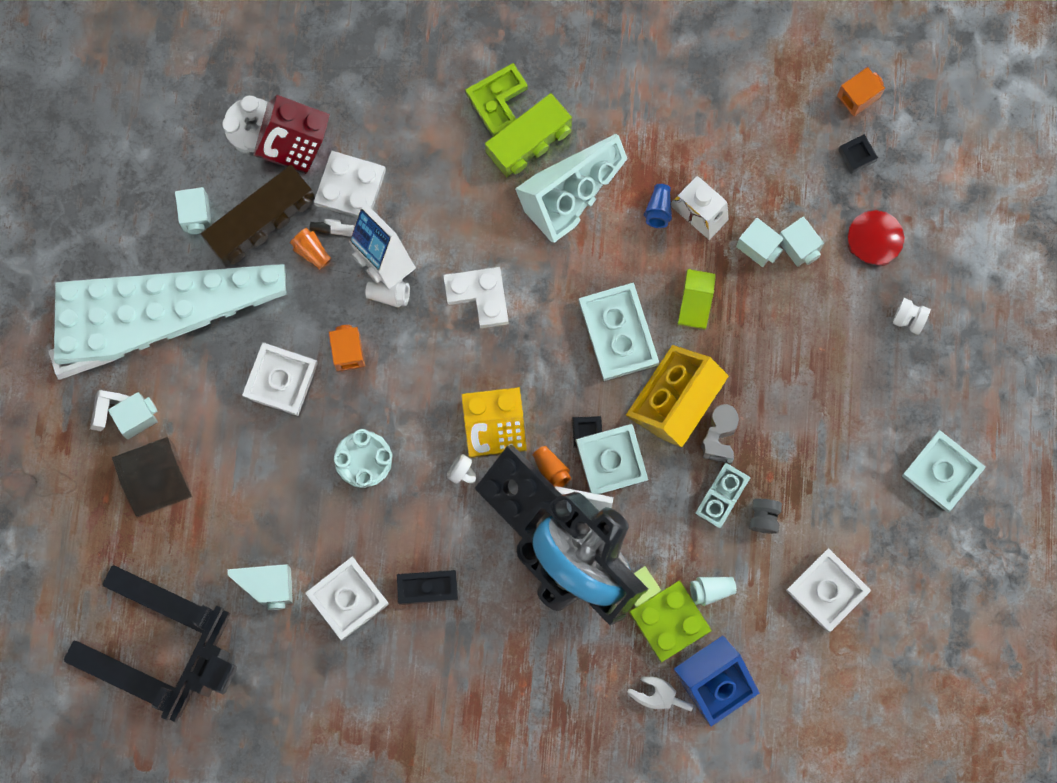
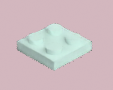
[576,424,648,494]
[902,430,986,513]

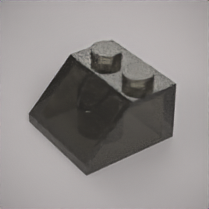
[112,437,192,517]

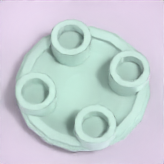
[334,429,392,488]

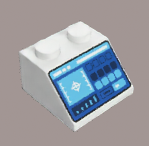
[349,203,416,289]

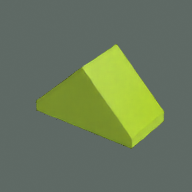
[678,269,716,330]

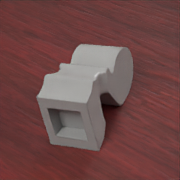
[701,404,739,464]

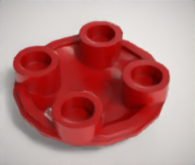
[848,210,905,266]

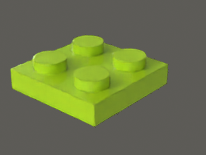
[629,580,712,663]

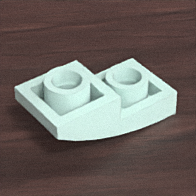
[695,462,751,528]

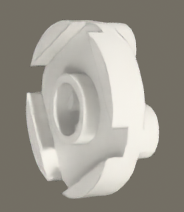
[223,95,268,154]

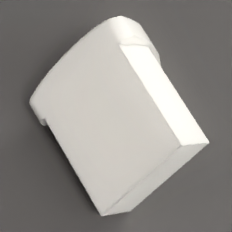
[90,390,130,431]

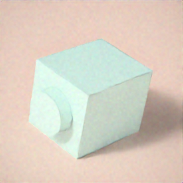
[175,187,212,234]
[780,216,824,267]
[736,218,784,267]
[108,392,158,440]

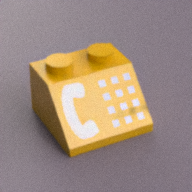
[461,387,527,458]

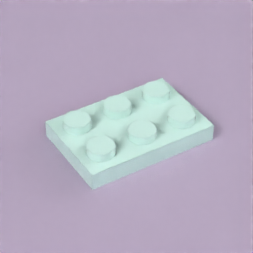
[578,282,659,381]

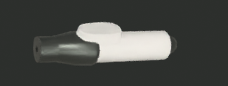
[309,219,355,236]

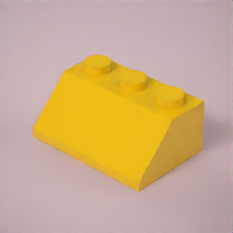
[626,345,729,447]

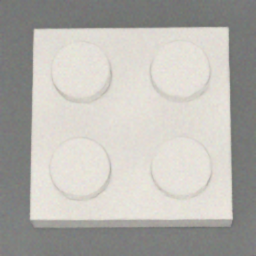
[314,151,386,218]
[242,342,318,416]
[786,548,871,633]
[305,556,389,641]

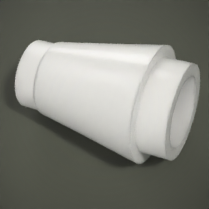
[366,280,410,308]

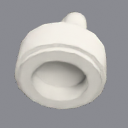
[447,454,476,484]

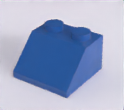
[674,635,760,727]

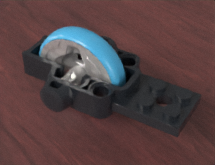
[474,445,649,625]

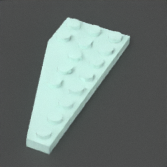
[54,264,287,365]

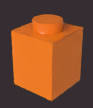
[837,67,885,117]
[329,325,365,371]

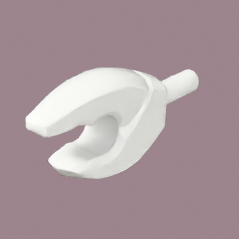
[627,677,694,712]

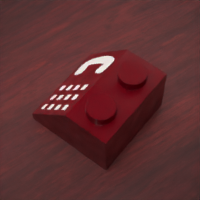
[253,95,330,174]

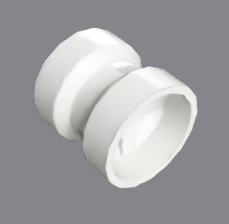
[892,298,931,335]

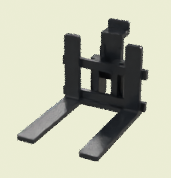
[64,565,237,723]

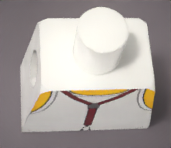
[671,176,729,240]

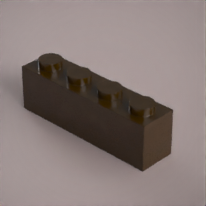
[200,165,315,267]

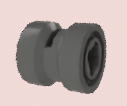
[749,498,782,534]

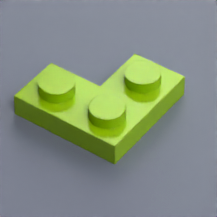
[465,63,528,137]

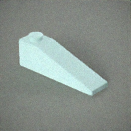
[515,134,627,243]

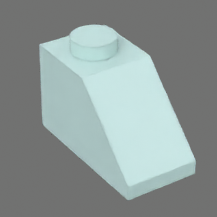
[227,564,293,610]

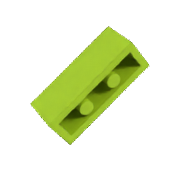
[485,93,572,178]

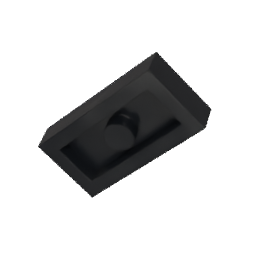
[397,570,458,605]

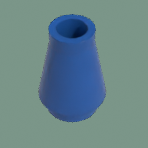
[644,184,672,228]

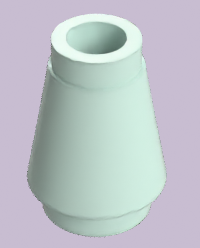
[690,577,736,606]

